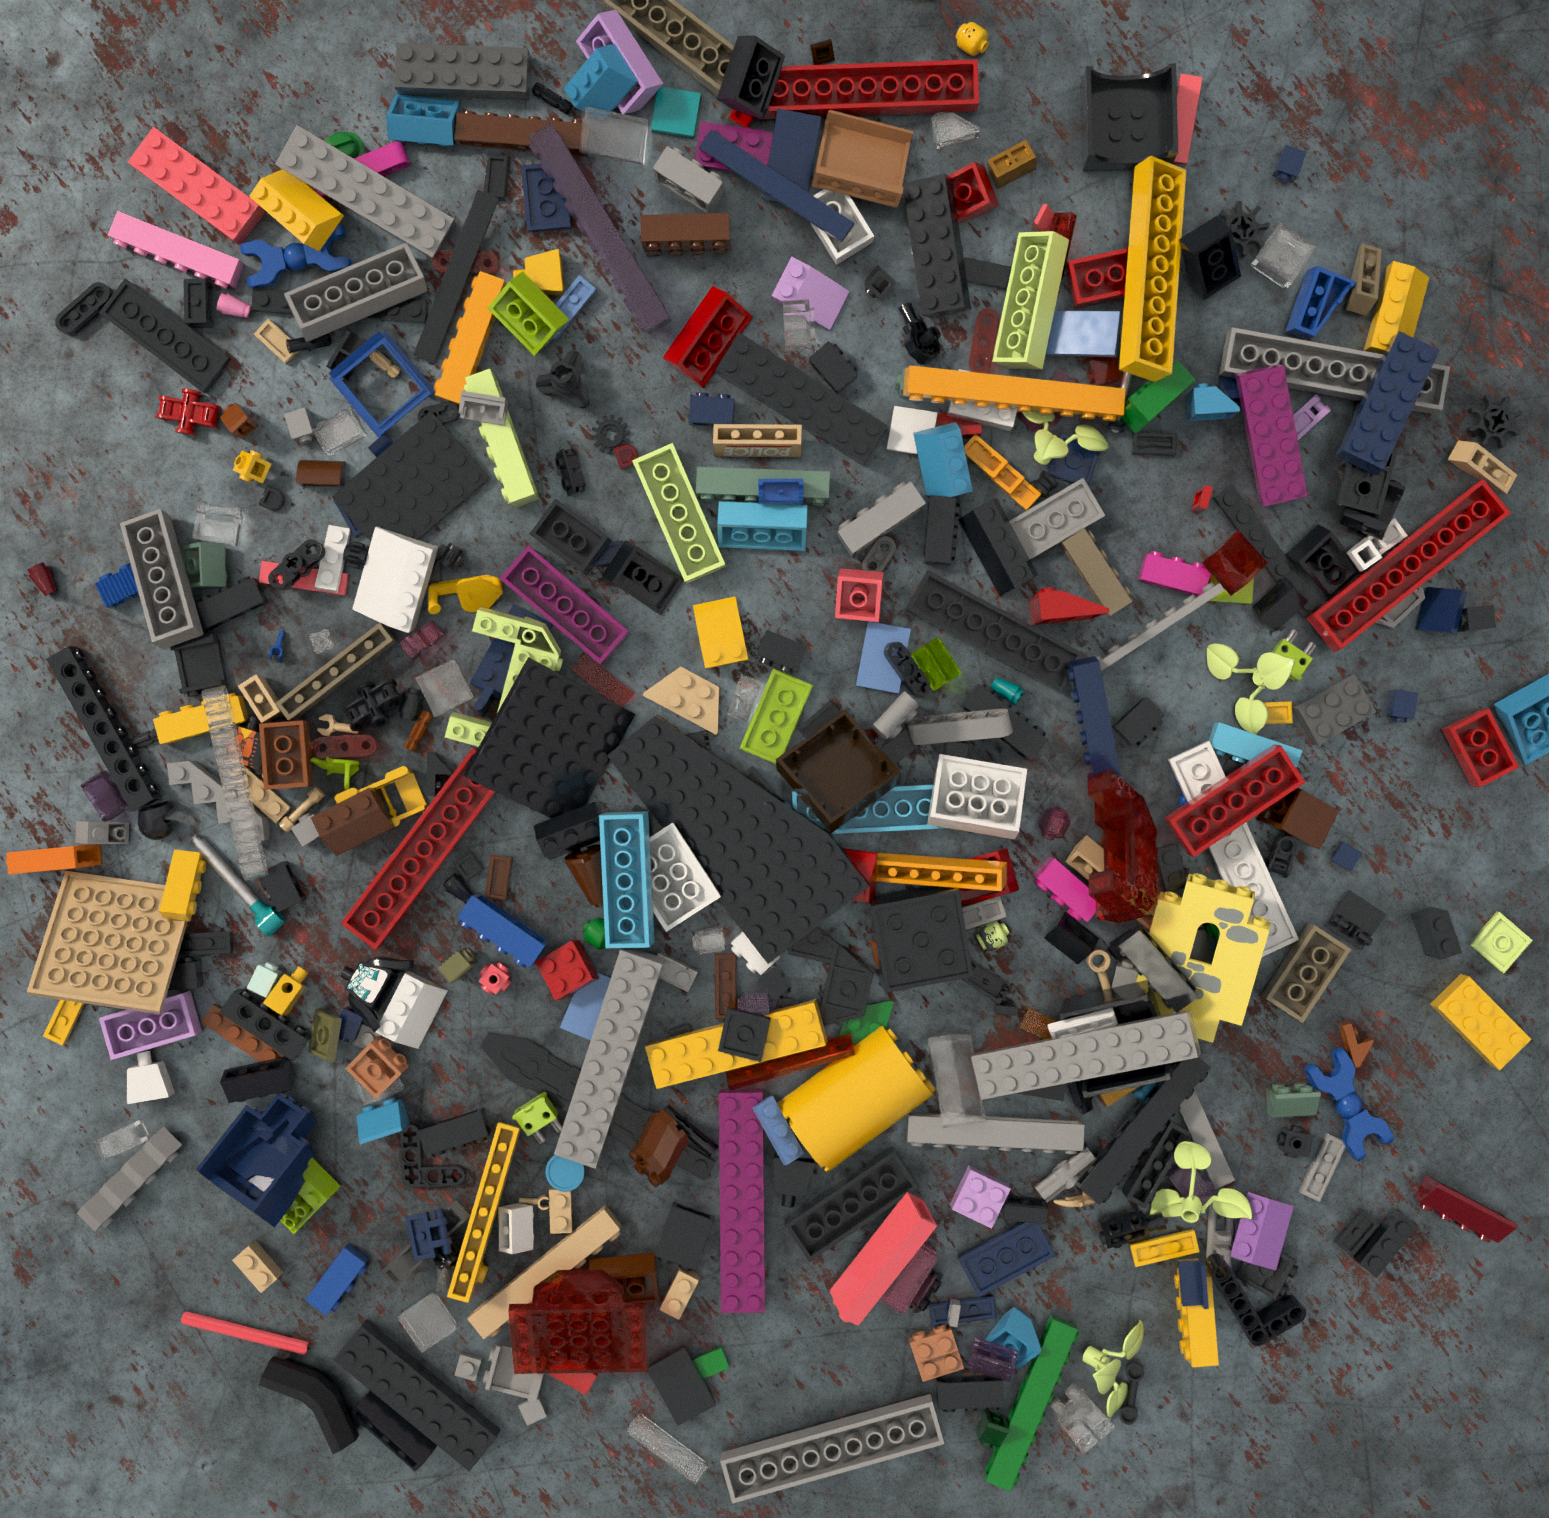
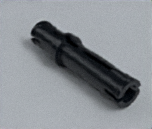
[663,1104,719,1157]

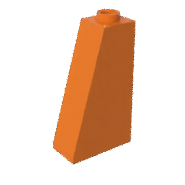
[6,844,102,874]

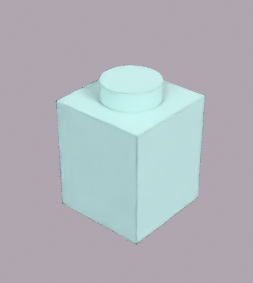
[247,961,283,998]

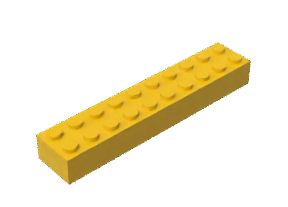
[1119,156,1186,382]

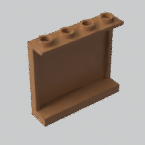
[812,110,914,208]

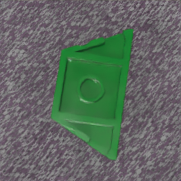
[835,1000,894,1056]

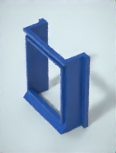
[329,331,436,438]

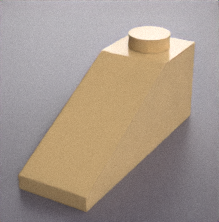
[1448,440,1517,494]

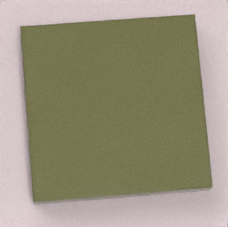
[308,1009,342,1062]

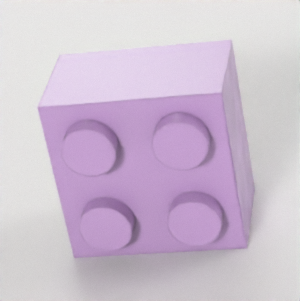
[950,1165,1011,1229]

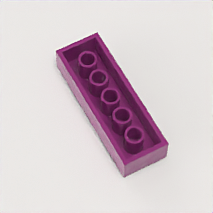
[1235,364,1308,507]
[500,545,631,666]

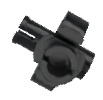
[899,303,941,365]

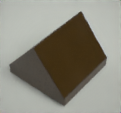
[809,39,835,65]

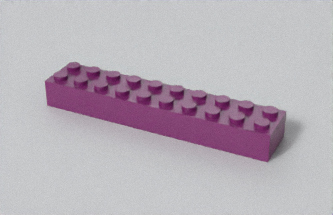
[719,1088,765,1313]

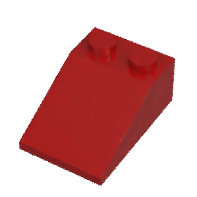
[949,162,1000,224]
[958,848,1019,906]

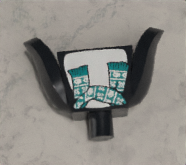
[341,957,414,1033]

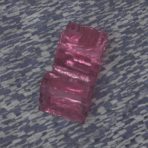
[399,621,444,660]

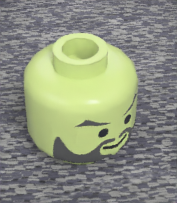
[976,921,1010,952]

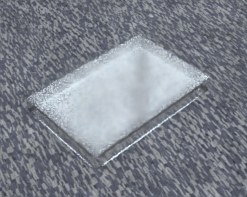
[579,106,648,165]

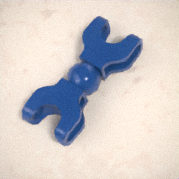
[239,224,353,288]
[1303,1047,1394,1162]

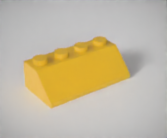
[249,170,344,251]
[1364,261,1430,354]

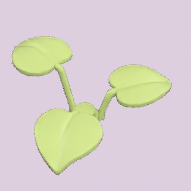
[1022,409,1109,465]
[1207,643,1295,735]
[1150,1141,1252,1223]
[1083,1320,1144,1418]

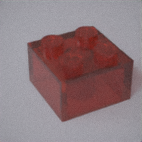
[1202,530,1268,596]

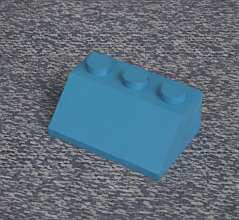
[564,44,638,121]
[386,94,460,146]
[913,422,973,497]

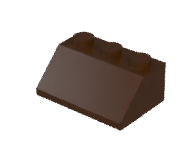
[310,787,395,856]
[589,1252,660,1309]

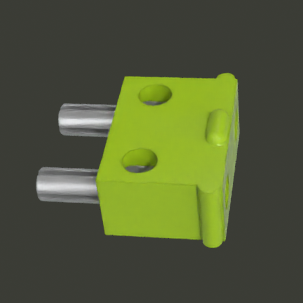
[1272,629,1316,682]
[512,1092,563,1144]

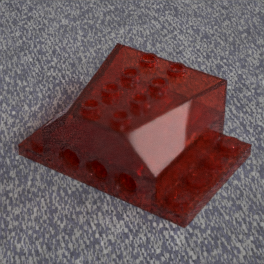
[508,1269,648,1374]

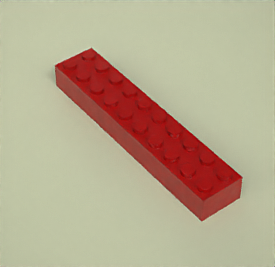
[759,59,979,119]
[1306,479,1511,652]
[340,747,497,950]

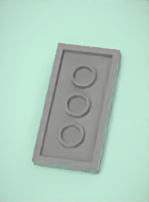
[1009,478,1105,560]

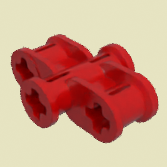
[155,388,221,436]

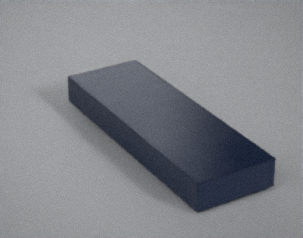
[929,1295,997,1327]

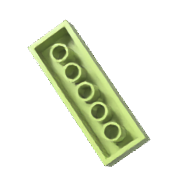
[992,231,1069,369]
[464,369,540,508]
[632,443,726,584]

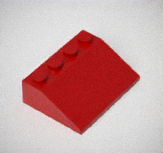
[1029,587,1109,626]

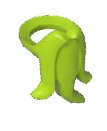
[310,757,359,791]

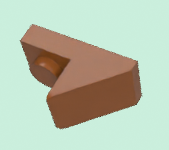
[1337,1021,1374,1068]

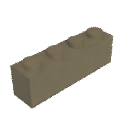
[1060,528,1132,617]

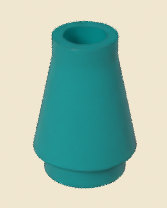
[991,677,1024,705]

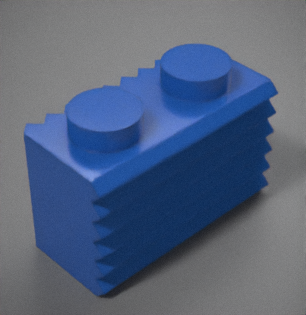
[95,563,139,609]

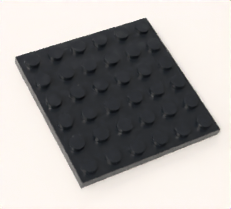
[463,657,635,818]

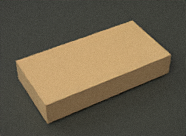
[254,318,300,365]

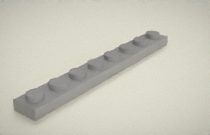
[1070,582,1225,688]

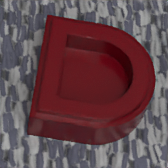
[613,444,638,469]

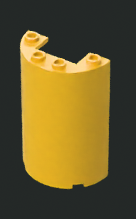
[777,1025,936,1173]

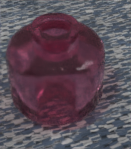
[1038,806,1071,840]

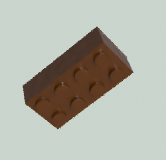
[640,213,731,255]

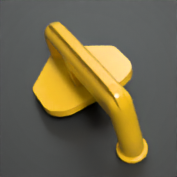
[428,575,503,614]

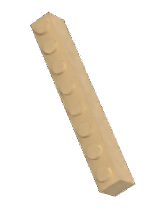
[467,1205,622,1339]

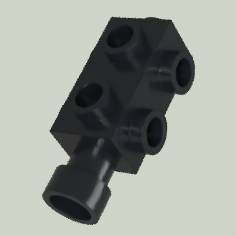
[1098,1211,1167,1249]

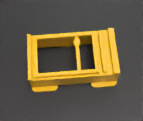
[335,766,428,827]

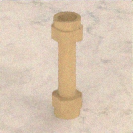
[279,787,325,833]

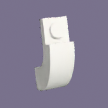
[1347,518,1407,571]

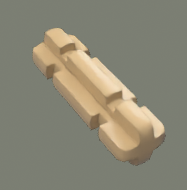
[368,350,401,378]

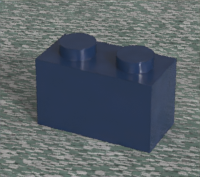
[688,392,735,427]

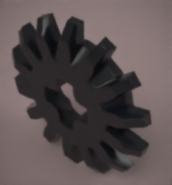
[591,415,630,454]

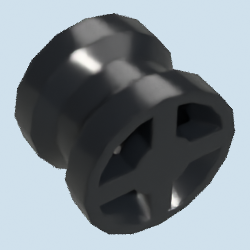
[1030,470,1058,498]

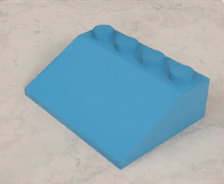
[1494,674,1549,766]

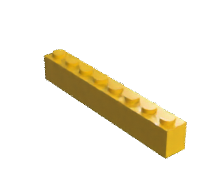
[447,1122,521,1303]

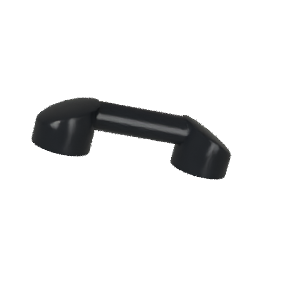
[1120,1362,1145,1425]

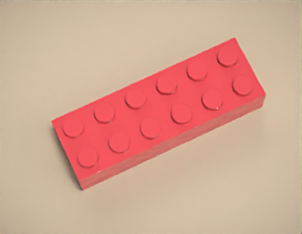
[128,127,266,246]

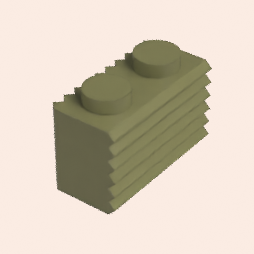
[438,947,478,984]

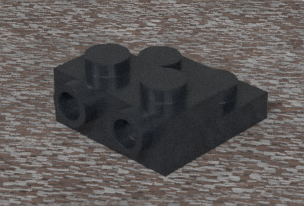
[1236,1252,1299,1300]

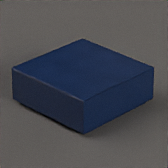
[1331,841,1362,872]

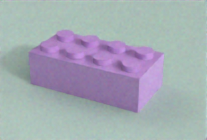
[576,10,663,115]
[99,990,203,1060]

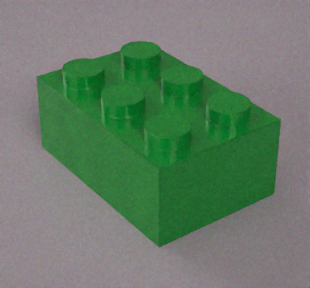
[1120,360,1195,434]

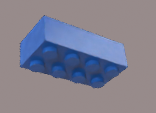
[457,893,550,968]

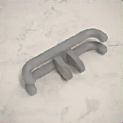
[1206,1202,1235,1286]

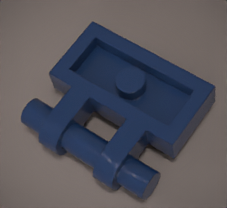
[405,1208,452,1261]

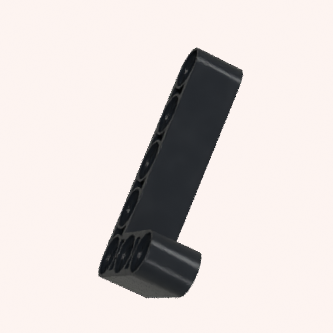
[1205,1254,1306,1346]

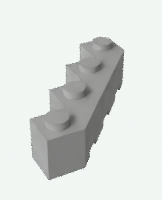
[167,761,271,843]
[77,1127,182,1232]

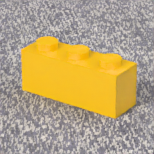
[159,849,206,921]

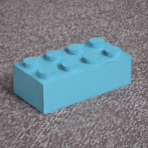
[717,501,807,551]

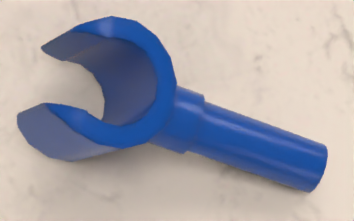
[269,630,285,662]

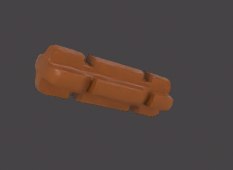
[404,710,433,751]

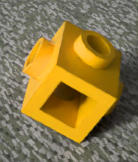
[233,450,271,484]

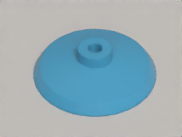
[545,1155,584,1192]

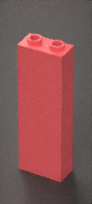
[830,1192,937,1326]

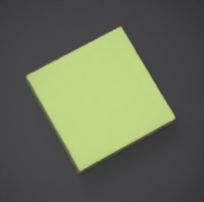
[1469,911,1533,973]

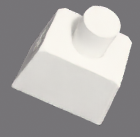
[127,1050,175,1104]

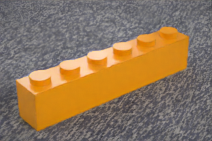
[434,271,507,406]
[876,853,1007,891]

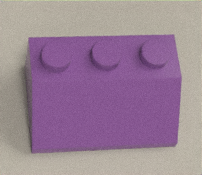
[1230,1192,1294,1270]

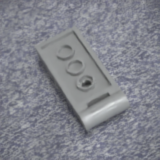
[871,691,919,739]

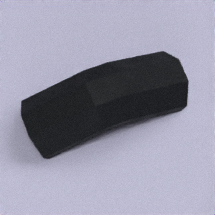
[259,1356,359,1454]

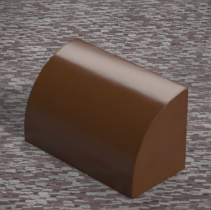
[296,460,345,487]

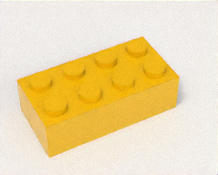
[1430,974,1532,1070]
[1174,1268,1219,1367]

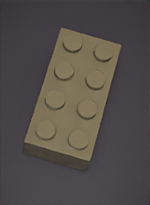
[1260,923,1352,1023]

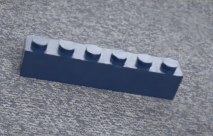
[1067,656,1123,792]

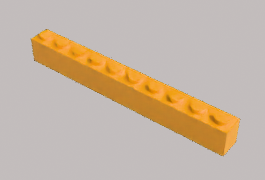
[903,366,1126,421]

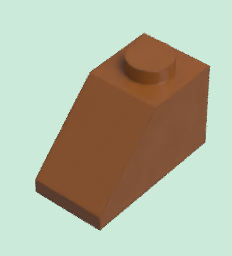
[220,403,259,440]

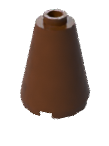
[565,844,604,908]

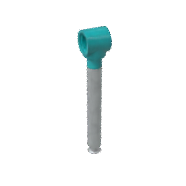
[189,834,286,937]

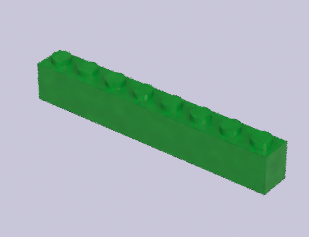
[984,1314,1079,1492]

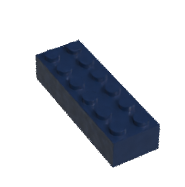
[1336,331,1440,475]

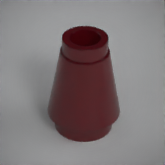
[28,562,57,596]

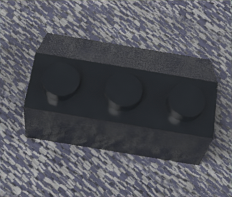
[717,35,785,119]
[534,802,601,860]

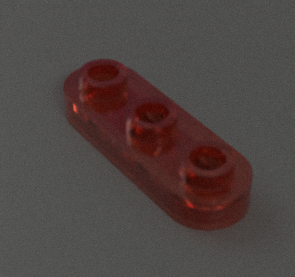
[432,250,499,274]
[968,308,999,373]
[311,734,378,759]

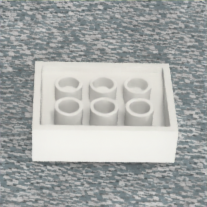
[352,526,439,633]
[927,754,1027,839]
[650,823,721,932]

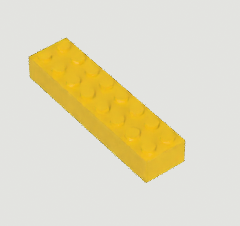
[645,999,828,1089]

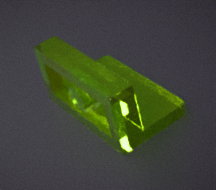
[910,637,961,691]

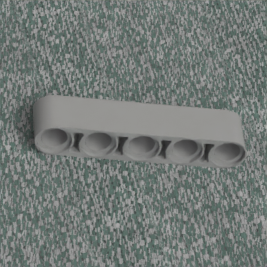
[907,709,1013,745]

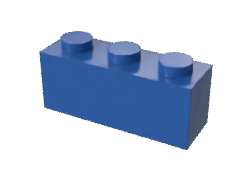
[305,1243,369,1316]

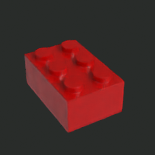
[1065,248,1128,309]
[1442,708,1519,787]

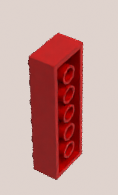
[1164,744,1305,857]

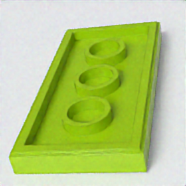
[739,668,813,764]

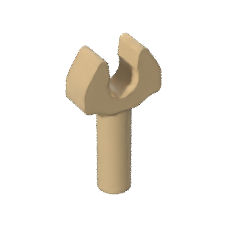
[317,714,359,736]

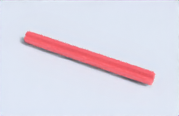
[181,1311,309,1355]

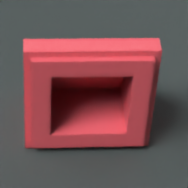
[1032,204,1056,232]

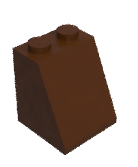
[1256,788,1339,850]

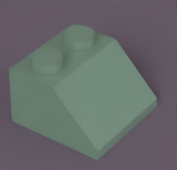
[179,542,228,590]

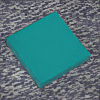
[651,87,701,138]

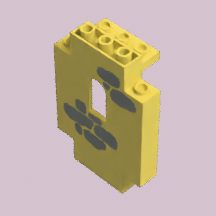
[1136,873,1271,1043]

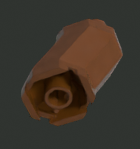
[629,1110,689,1187]

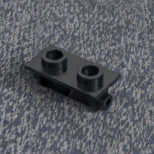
[555,448,586,496]
[905,1267,943,1313]

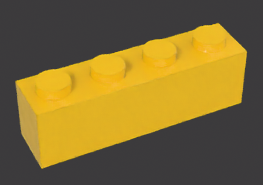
[153,693,248,745]

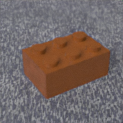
[259,720,314,790]

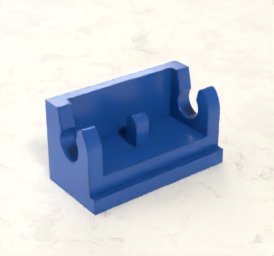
[758,478,803,504]

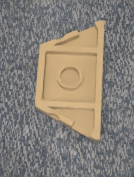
[643,666,719,735]

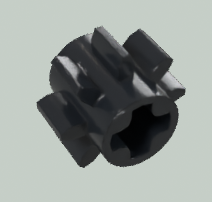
[343,541,369,569]
[437,542,465,569]
[433,1242,460,1270]

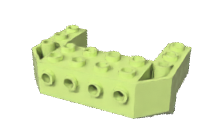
[445,607,563,747]

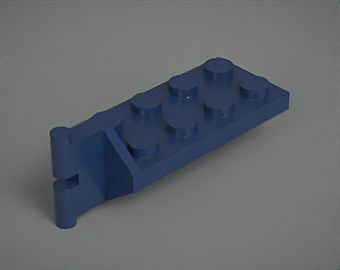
[470,604,553,717]

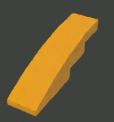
[964,434,1041,511]

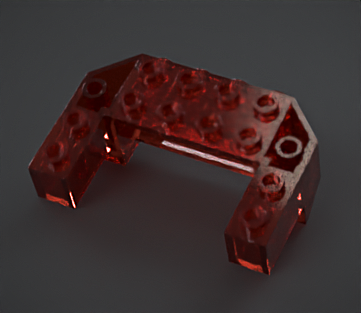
[1088,769,1159,923]

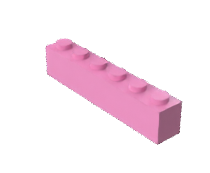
[108,211,245,289]

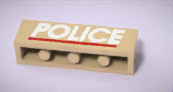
[713,424,802,457]

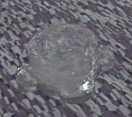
[309,629,334,654]

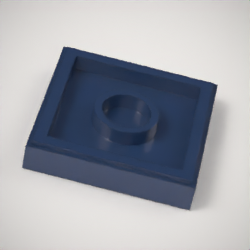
[1047,432,1100,487]
[1417,587,1467,635]

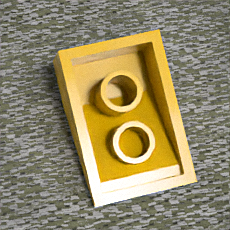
[693,597,749,669]

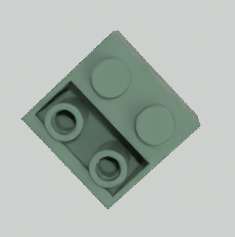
[1266,1082,1321,1118]

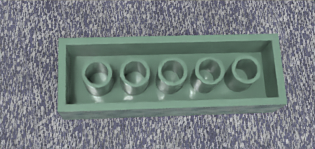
[696,467,830,507]

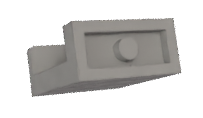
[483,1343,549,1402]

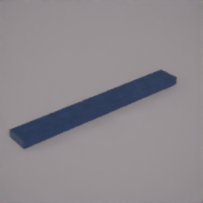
[699,129,854,243]

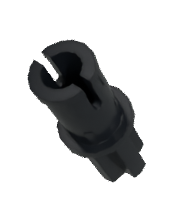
[286,333,331,354]

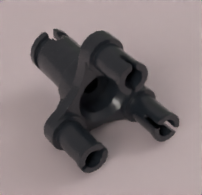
[536,351,590,409]

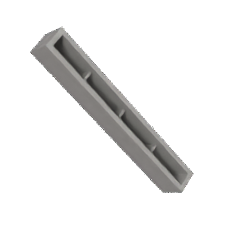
[906,1112,1085,1154]

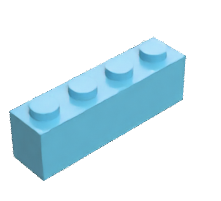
[1208,722,1303,768]

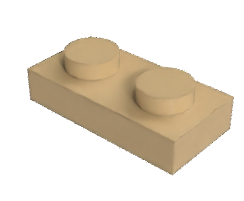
[549,1188,573,1234]

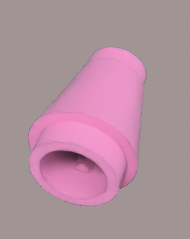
[216,293,251,318]

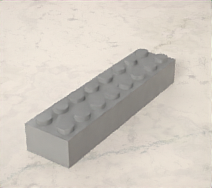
[275,125,456,260]

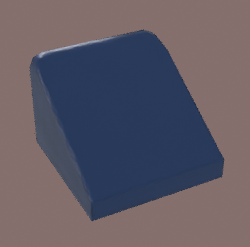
[368,434,393,458]

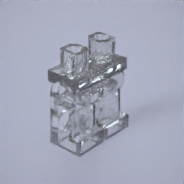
[1050,1383,1115,1454]

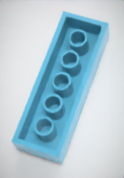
[599,811,654,948]

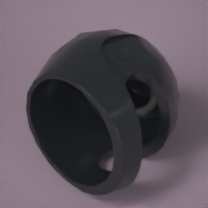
[138,801,175,840]

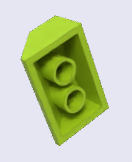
[488,271,570,356]

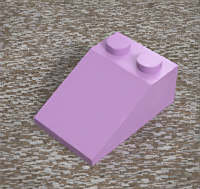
[771,256,850,331]

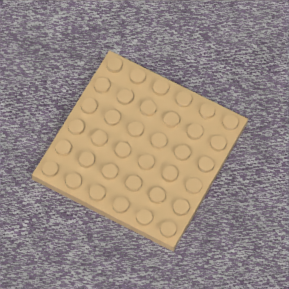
[27,871,188,1014]

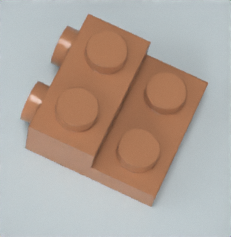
[345,1035,409,1099]
[909,1324,964,1382]

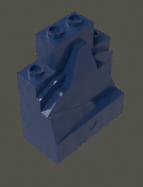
[196,1093,317,1228]

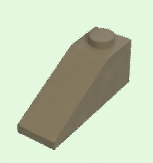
[1346,243,1382,316]

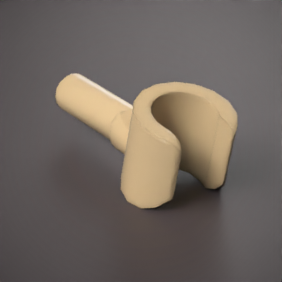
[519,1195,549,1210]

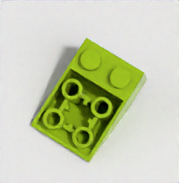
[280,1158,341,1234]

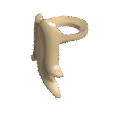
[1054,1191,1096,1207]

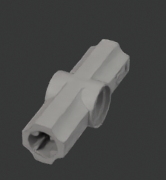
[1035,1146,1095,1203]

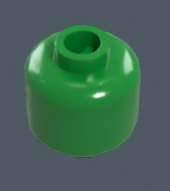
[583,917,606,950]

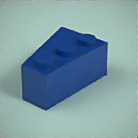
[1285,266,1356,340]

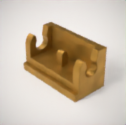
[987,140,1036,189]

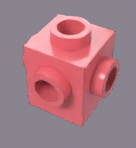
[479,961,512,994]

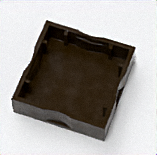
[776,709,901,833]

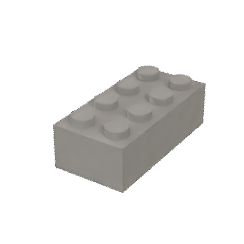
[837,482,926,558]

